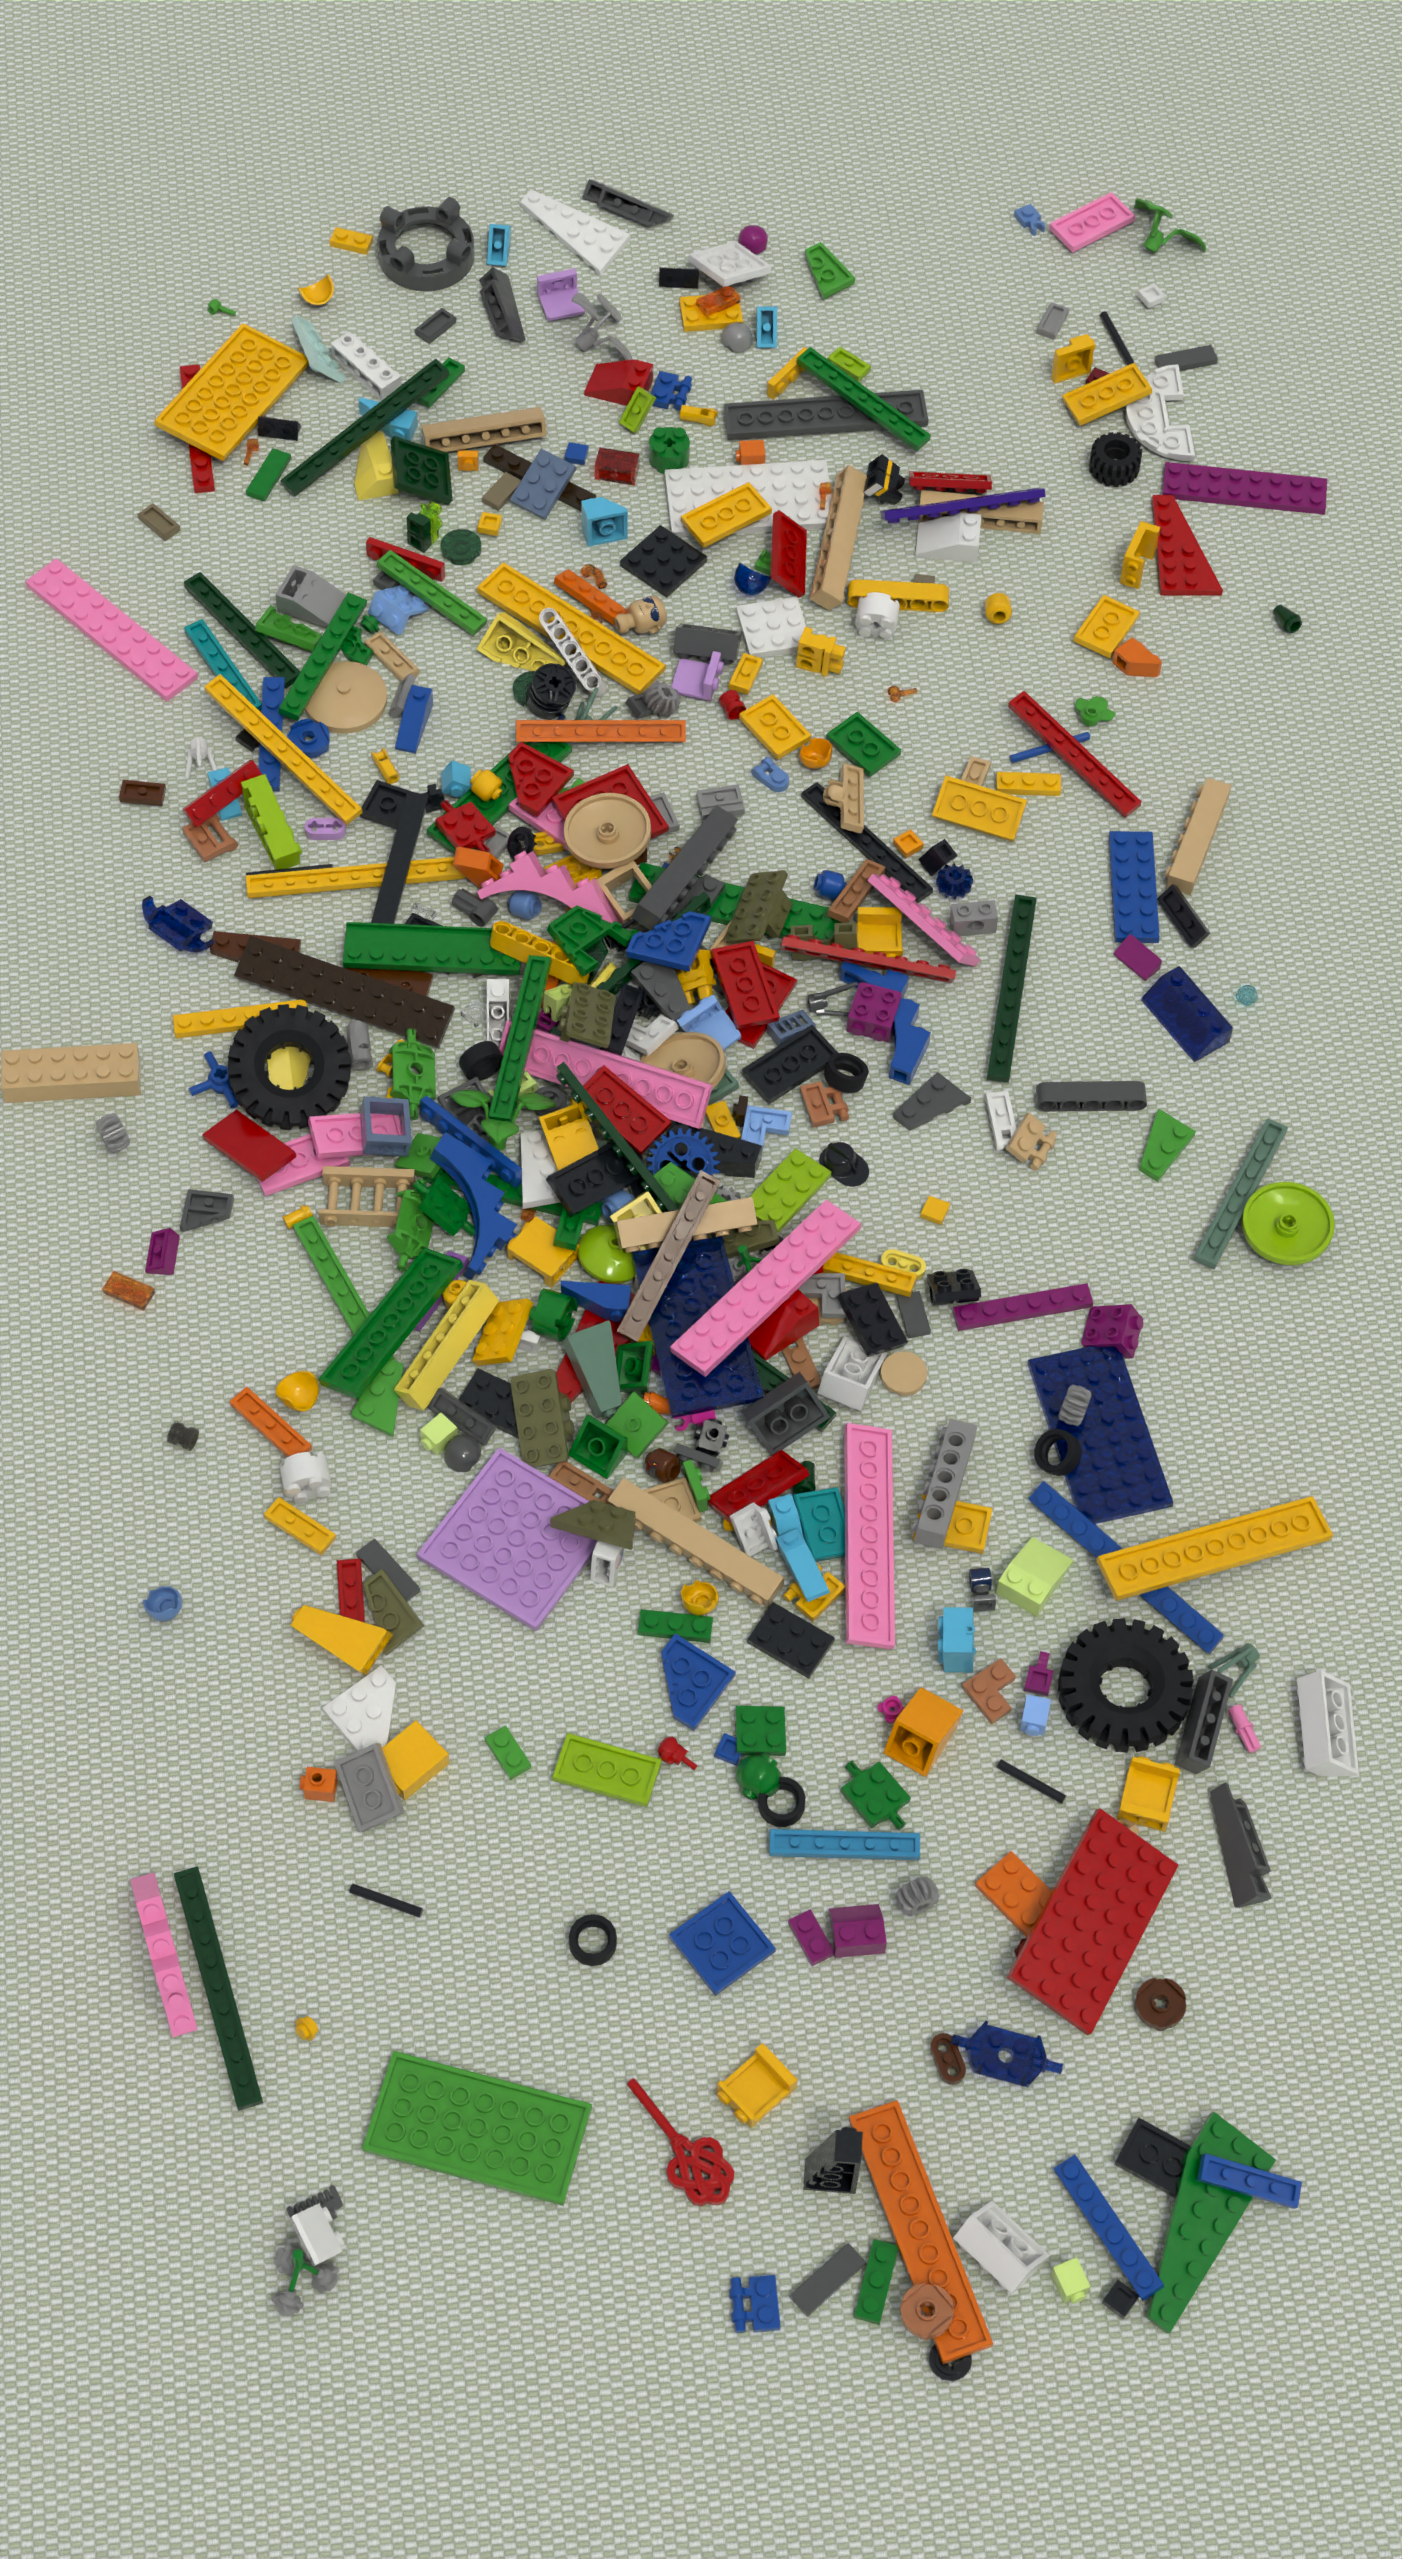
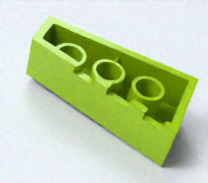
[241,774,302,869]

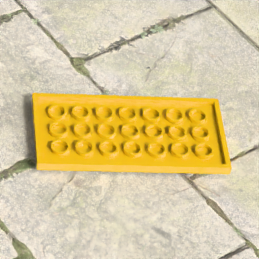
[155,323,309,462]

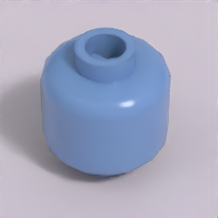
[508,890,542,920]
[601,1190,634,1222]

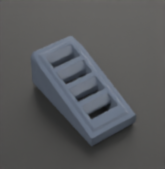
[767,1010,816,1046]

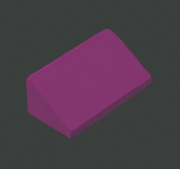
[1113,934,1162,981]
[145,1228,180,1275]

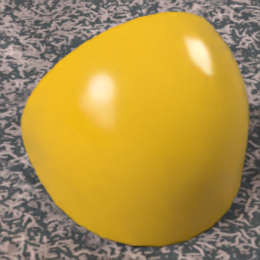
[298,274,334,305]
[275,1371,319,1412]

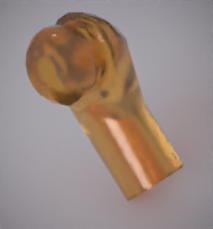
[580,564,607,589]

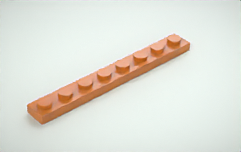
[515,720,686,742]

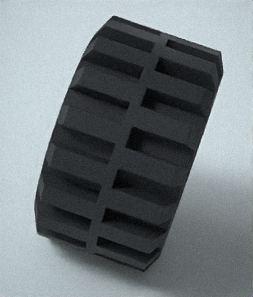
[1089,432,1142,487]

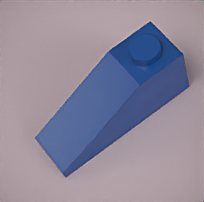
[395,685,433,754]
[561,1281,631,1322]

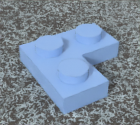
[741,1105,792,1151]

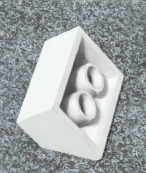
[953,2201,1050,2294]

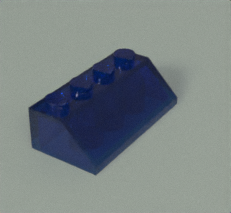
[1141,966,1233,1062]

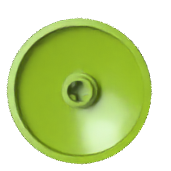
[1242,1182,1335,1265]

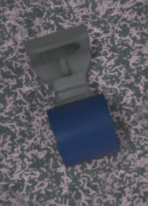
[969,1568,996,1612]

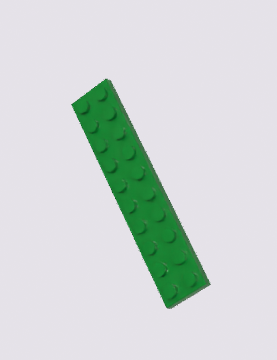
[629,862,849,939]

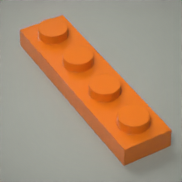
[554,569,627,626]
[230,1387,312,1457]

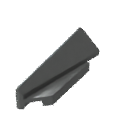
[582,179,674,227]
[479,267,526,341]
[1210,1783,1272,1908]

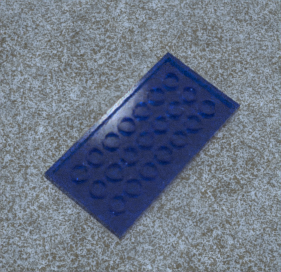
[632,1236,764,1418]
[1027,1346,1174,1524]

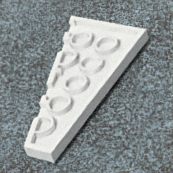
[521,189,631,276]

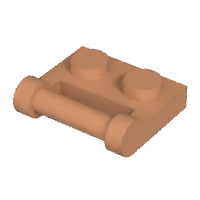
[182,814,238,863]

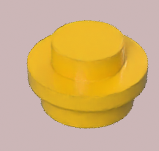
[295,2016,319,2041]

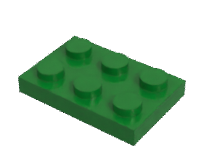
[826,712,901,777]

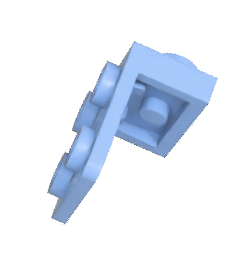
[368,585,430,635]
[677,995,741,1051]

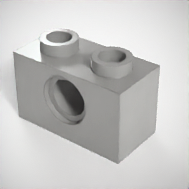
[950,900,998,936]

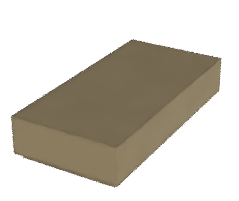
[482,472,521,511]
[137,503,181,541]

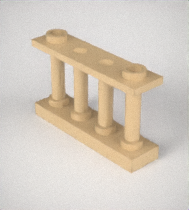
[319,1166,416,1228]

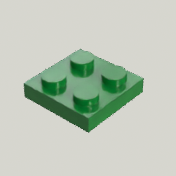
[735,1706,786,1756]

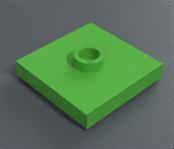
[395,1133,441,1179]
[605,1392,669,1459]

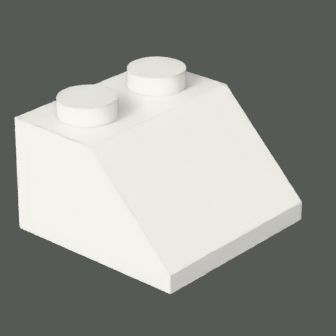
[290,2203,345,2267]

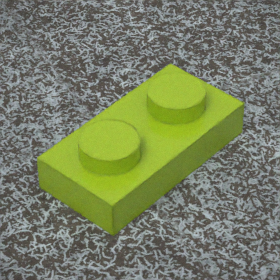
[827,347,871,382]
[619,387,656,433]

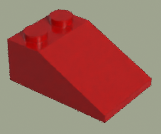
[584,359,653,406]
[744,1289,820,1361]

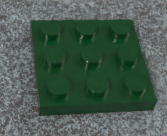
[390,436,453,505]

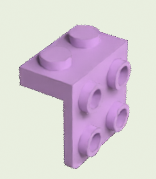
[537,268,585,321]
[672,651,724,701]

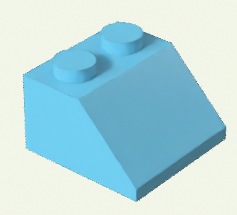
[581,497,628,547]

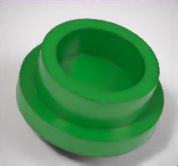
[360,615,380,634]

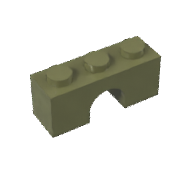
[790,922,859,961]

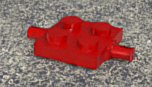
[435,800,496,852]

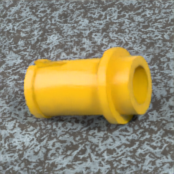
[282,1205,313,1229]

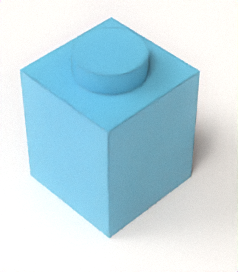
[441,760,471,799]

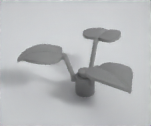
[571,293,633,360]

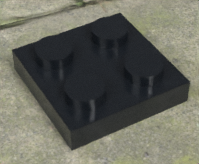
[360,780,412,829]

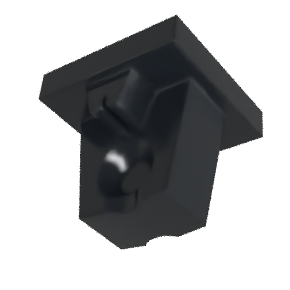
[421,784,445,813]

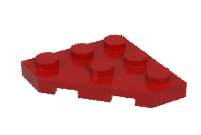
[508,742,574,817]

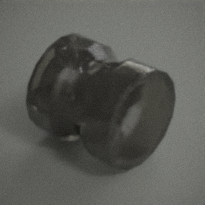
[167,1421,199,1451]

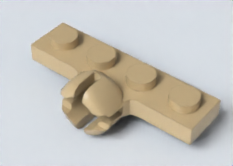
[823,763,864,834]

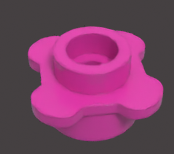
[877,1696,905,1723]

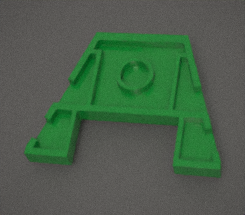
[547,905,639,977]

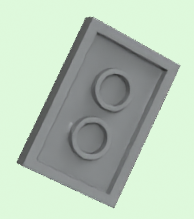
[334,1743,405,1832]

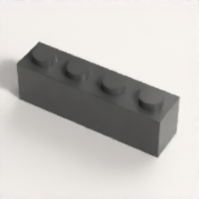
[1175,1670,1233,1774]

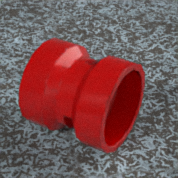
[719,690,746,720]

